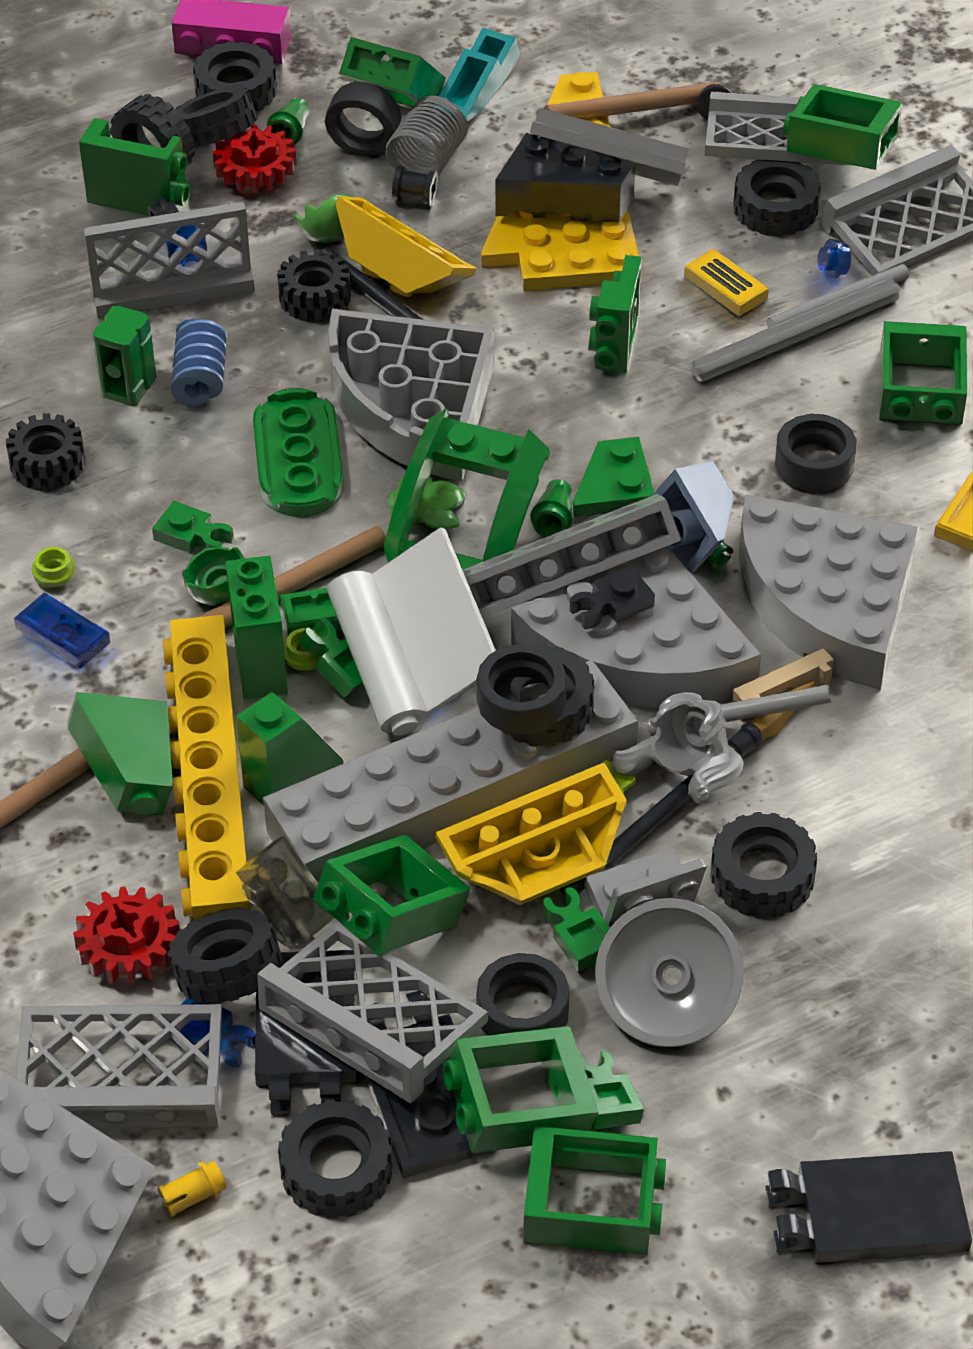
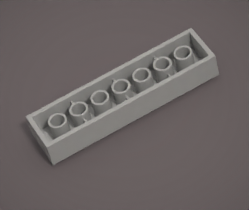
[263,659,638,898]

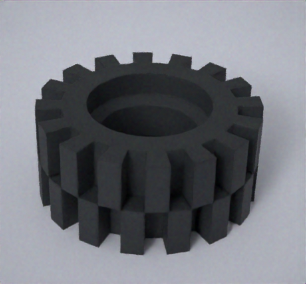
[277,250,351,322]
[6,413,86,491]

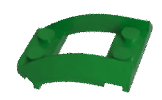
[384,408,551,570]

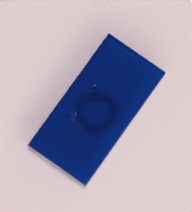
[14,592,111,669]

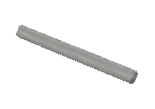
[691,278,900,382]

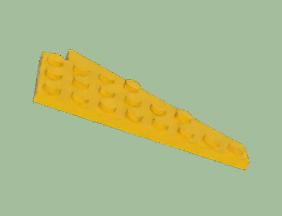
[481,72,642,291]

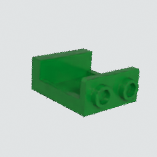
[79,118,191,216]

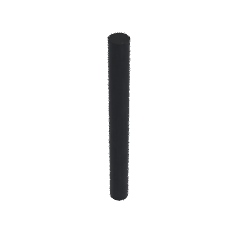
[321,247,423,320]

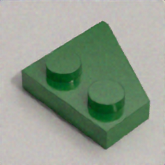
[573,437,654,517]

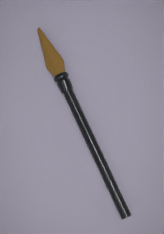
[560,680,815,897]

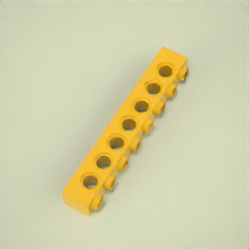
[162,615,251,921]

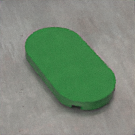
[253,388,344,517]

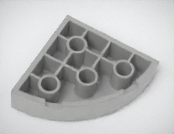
[328,309,494,481]
[739,494,918,690]
[511,546,761,709]
[0,1068,155,1349]

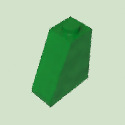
[67,692,173,816]
[236,692,344,806]

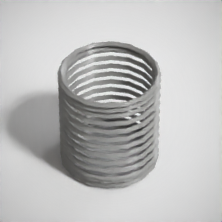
[386,95,468,176]

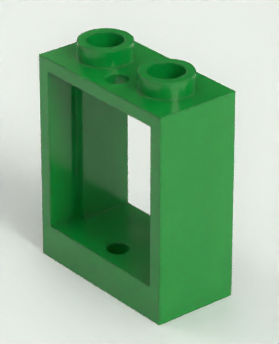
[339,37,446,114]
[783,84,902,170]
[879,321,967,424]
[225,555,288,700]
[313,834,471,956]
[443,1026,599,1153]
[523,1126,667,1255]

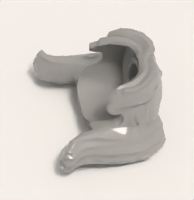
[611,692,743,803]

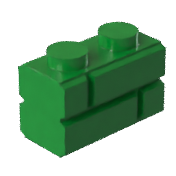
[92,305,157,406]

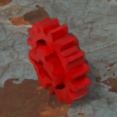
[212,125,297,192]
[73,886,180,985]

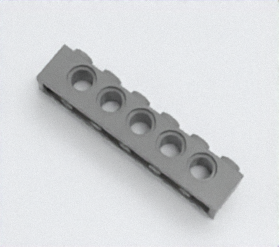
[462,494,681,618]

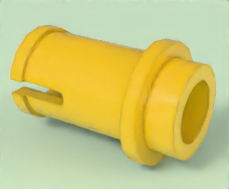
[157,1160,227,1217]

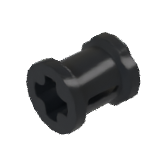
[392,165,438,206]

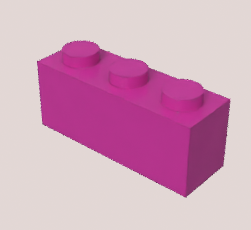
[171,0,291,64]

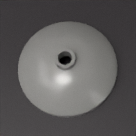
[595,898,744,1047]

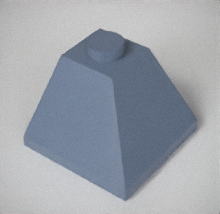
[652,461,734,574]

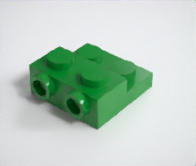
[588,255,641,372]

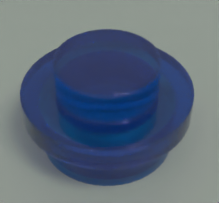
[817,239,851,279]

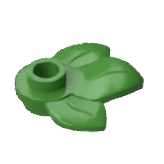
[387,476,466,529]

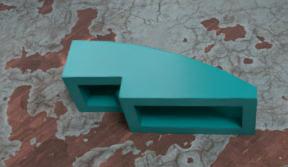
[433,28,520,122]

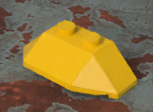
[335,196,477,297]
[435,763,627,905]

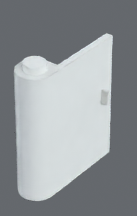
[327,527,496,736]

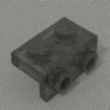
[235,837,334,950]

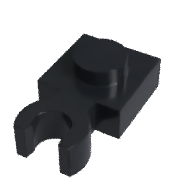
[570,565,655,629]

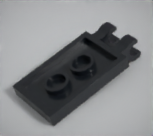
[255,950,356,1115]
[364,990,492,1179]
[765,1151,972,1263]

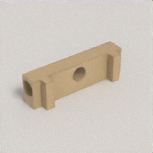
[732,648,834,721]

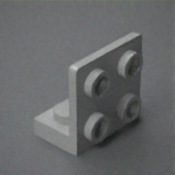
[584,848,707,928]

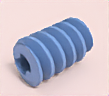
[171,319,227,407]

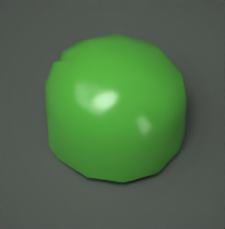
[294,194,350,245]

